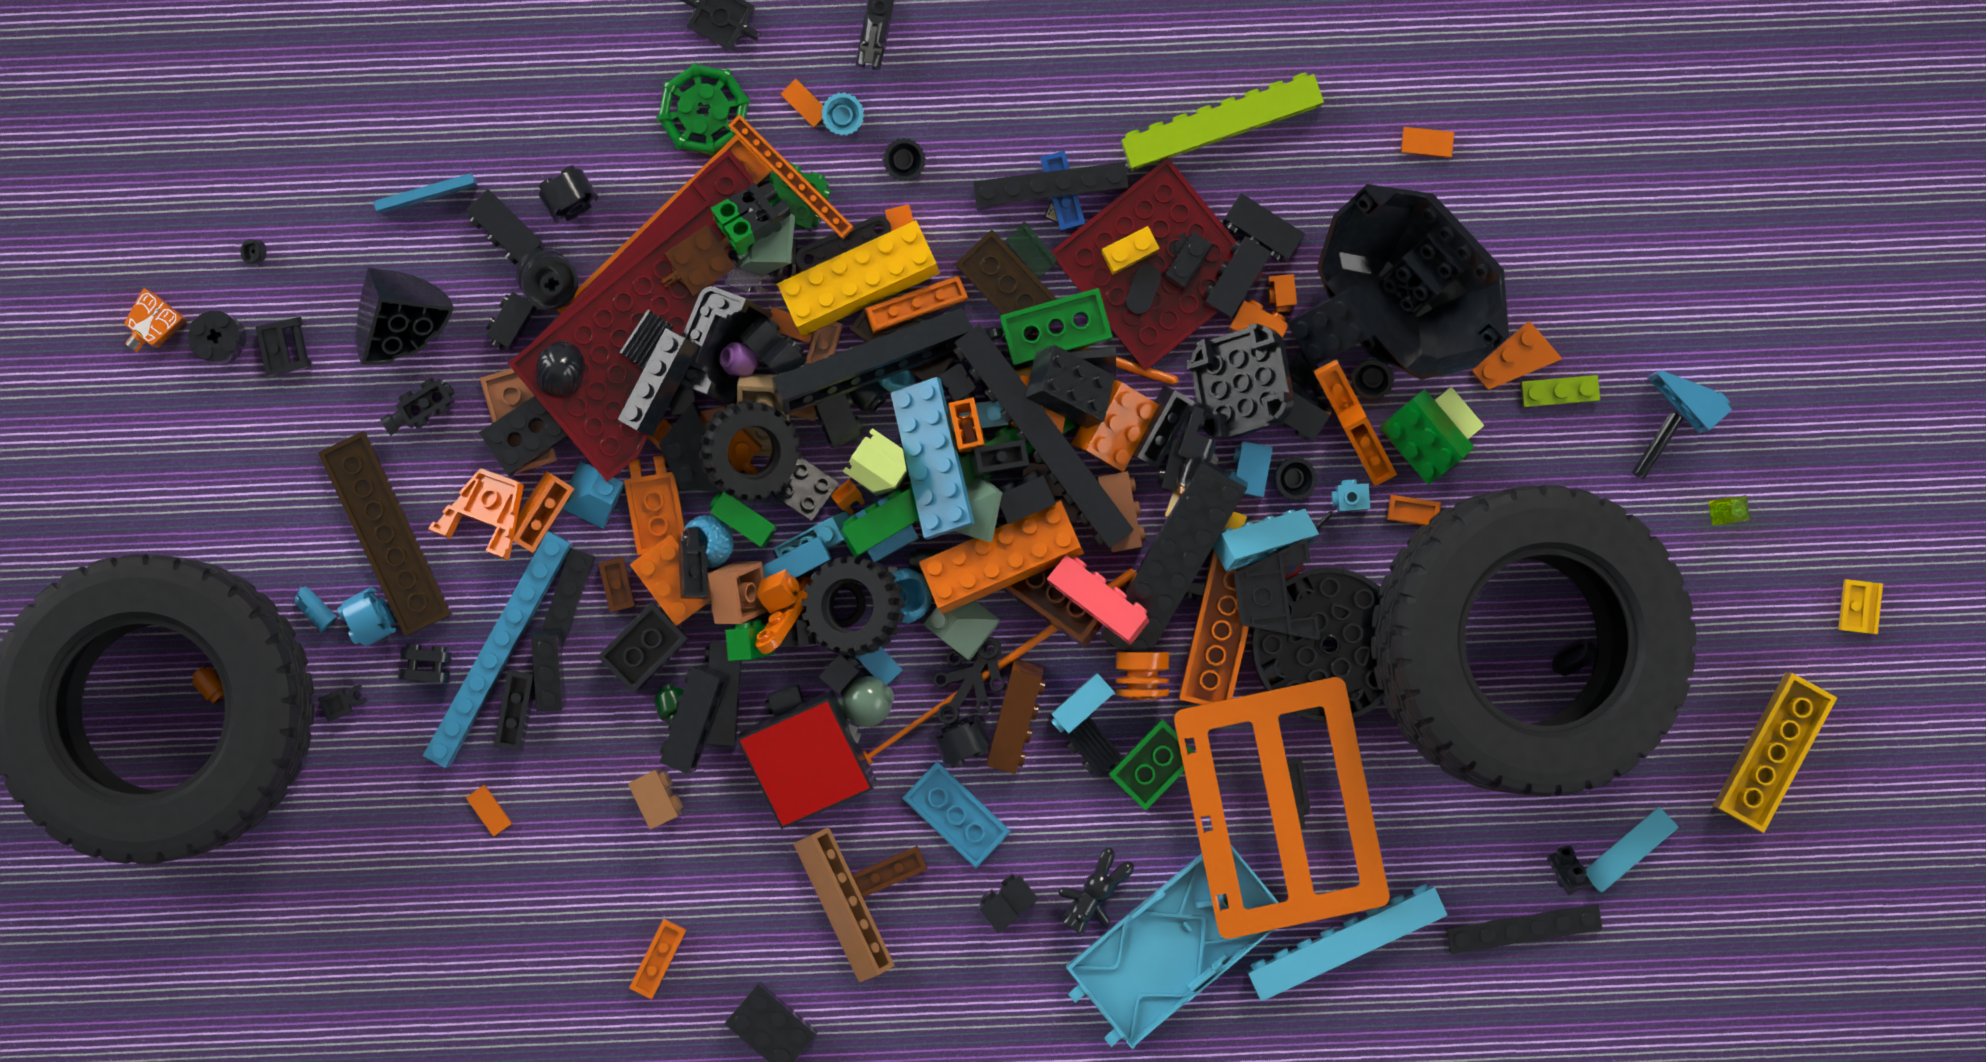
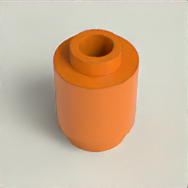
[191,666,224,704]

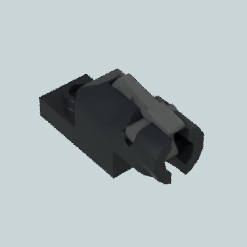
[856,0,895,70]

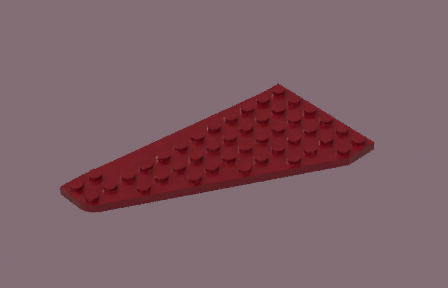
[507,149,754,482]

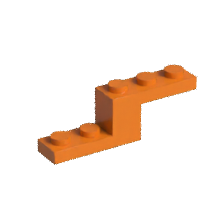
[1314,359,1397,486]

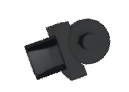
[1547,845,1592,895]

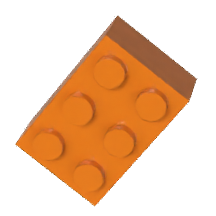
[1071,380,1159,472]
[630,532,711,626]

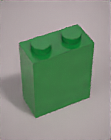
[710,492,779,549]

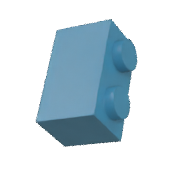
[1231,441,1273,498]

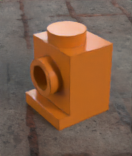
[1267,274,1297,313]

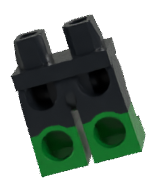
[711,182,791,256]

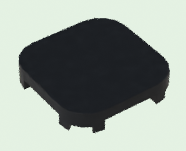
[1187,324,1294,440]

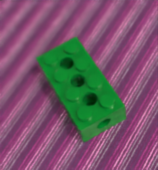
[1000,288,1113,368]

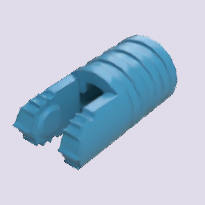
[293,586,338,633]

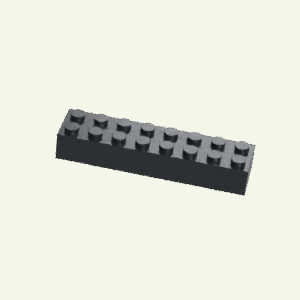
[1100,457,1248,653]

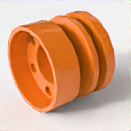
[1116,652,1169,700]

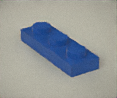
[1040,151,1085,231]

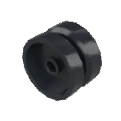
[516,247,578,310]

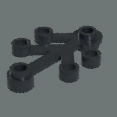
[933,637,1006,725]

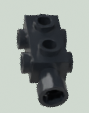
[380,377,455,436]

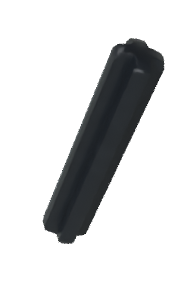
[1632,411,1683,479]

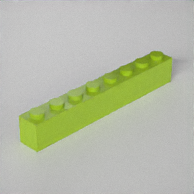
[1121,72,1324,171]

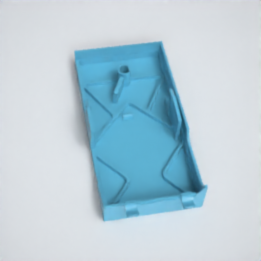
[1066,845,1279,1049]

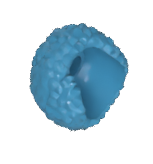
[682,515,734,568]
[892,568,932,624]

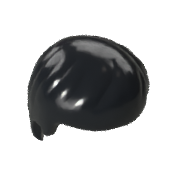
[536,340,585,398]

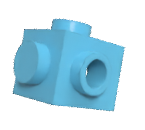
[1331,480,1370,512]

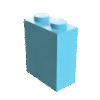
[1051,673,1115,734]

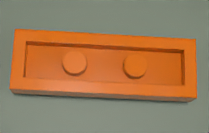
[629,918,687,999]

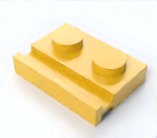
[1838,579,1883,634]

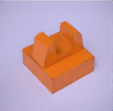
[830,479,864,514]

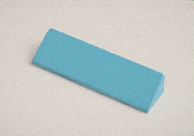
[1585,807,1678,893]

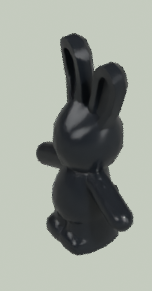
[1058,847,1134,935]

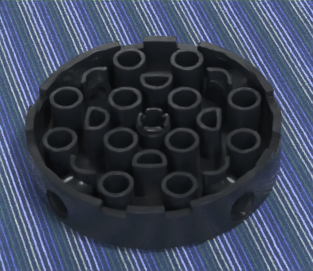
[1251,568,1385,722]

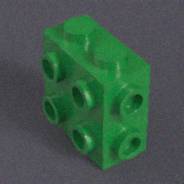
[769,162,831,232]

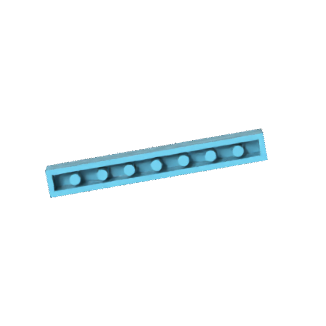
[1247,884,1447,1002]

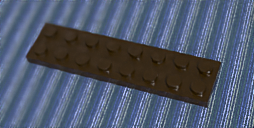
[318,431,453,637]

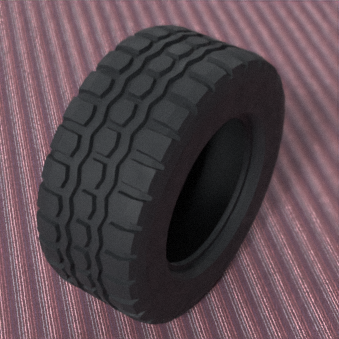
[1371,485,1696,796]
[0,554,315,865]

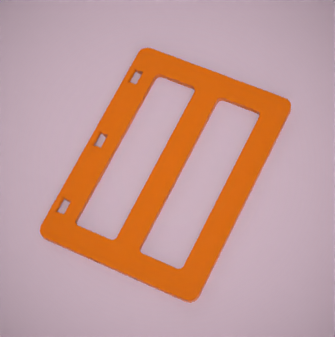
[1174,677,1390,939]

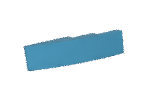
[762,536,832,579]

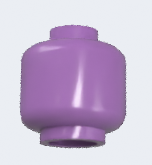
[720,342,759,376]

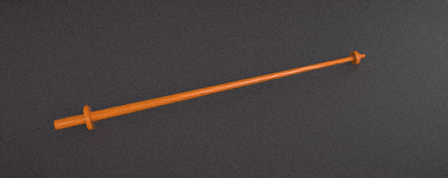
[863,568,1135,765]

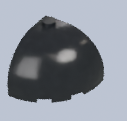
[357,268,454,365]

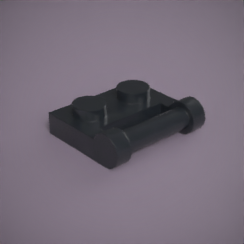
[255,317,313,377]

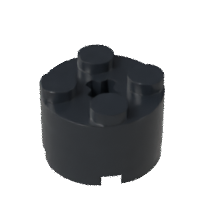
[539,165,599,223]
[188,311,246,364]
[931,714,991,768]

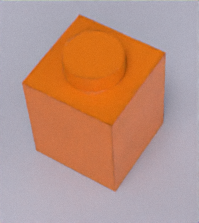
[756,569,800,614]

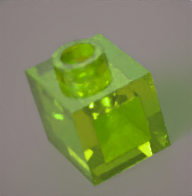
[1708,495,1750,526]

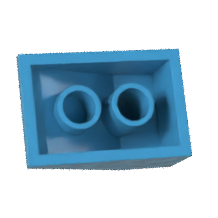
[1647,370,1732,434]

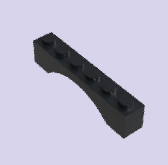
[973,162,1129,211]

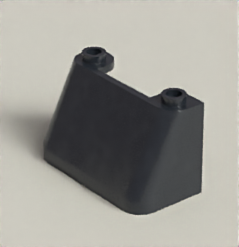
[680,286,772,405]

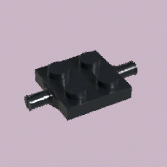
[680,0,761,52]

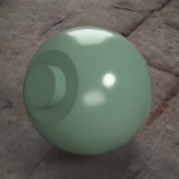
[837,676,894,727]

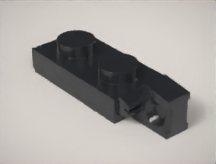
[678,527,708,599]
[1287,758,1310,829]

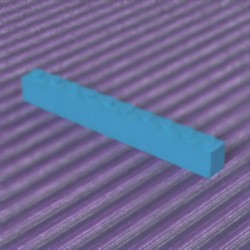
[423,531,574,768]

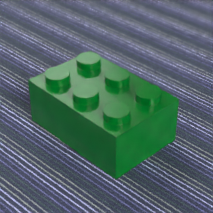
[1379,389,1474,486]
[1108,719,1195,811]

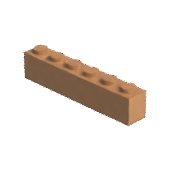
[793,827,895,983]

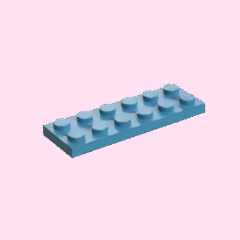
[891,377,975,540]

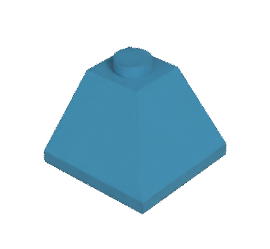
[562,461,625,529]

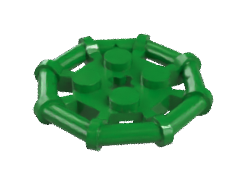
[656,63,751,157]

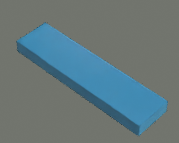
[374,174,478,214]

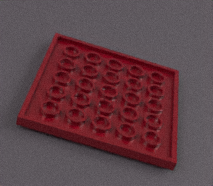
[1049,157,1264,371]

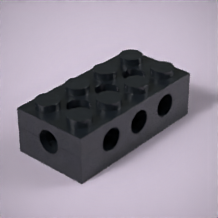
[479,396,569,478]

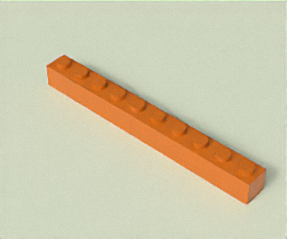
[728,114,854,240]

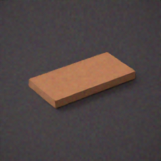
[480,369,558,473]

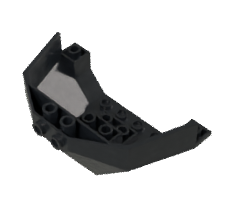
[1317,184,1509,380]

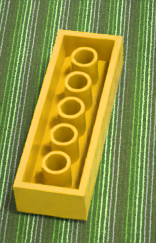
[777,220,940,337]
[1712,673,1837,833]

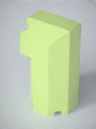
[843,428,909,496]

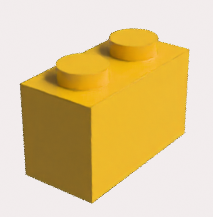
[1101,226,1160,275]

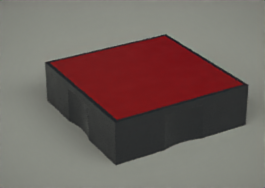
[737,690,877,829]

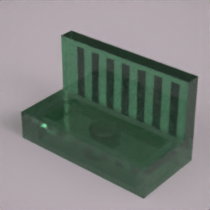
[1005,221,1058,279]

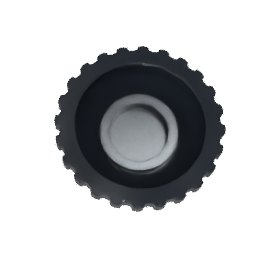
[882,138,926,182]
[1350,358,1394,400]
[1274,457,1318,501]

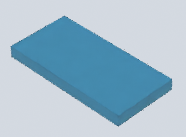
[902,761,1011,868]

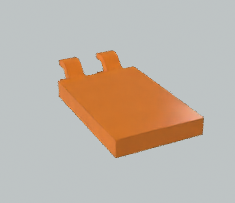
[624,455,685,555]

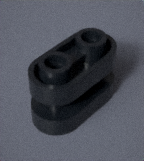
[398,644,452,683]

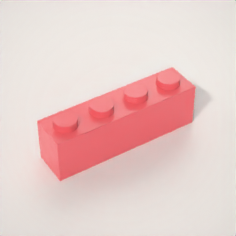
[1047,555,1149,645]

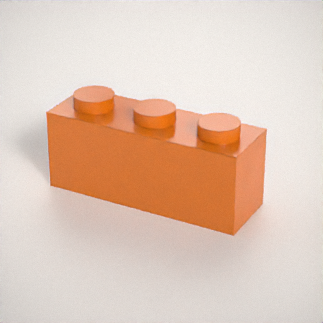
[513,471,574,553]

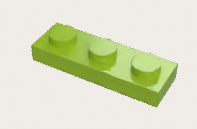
[1520,375,1600,408]

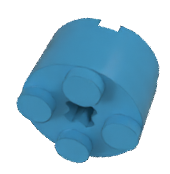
[337,587,396,646]

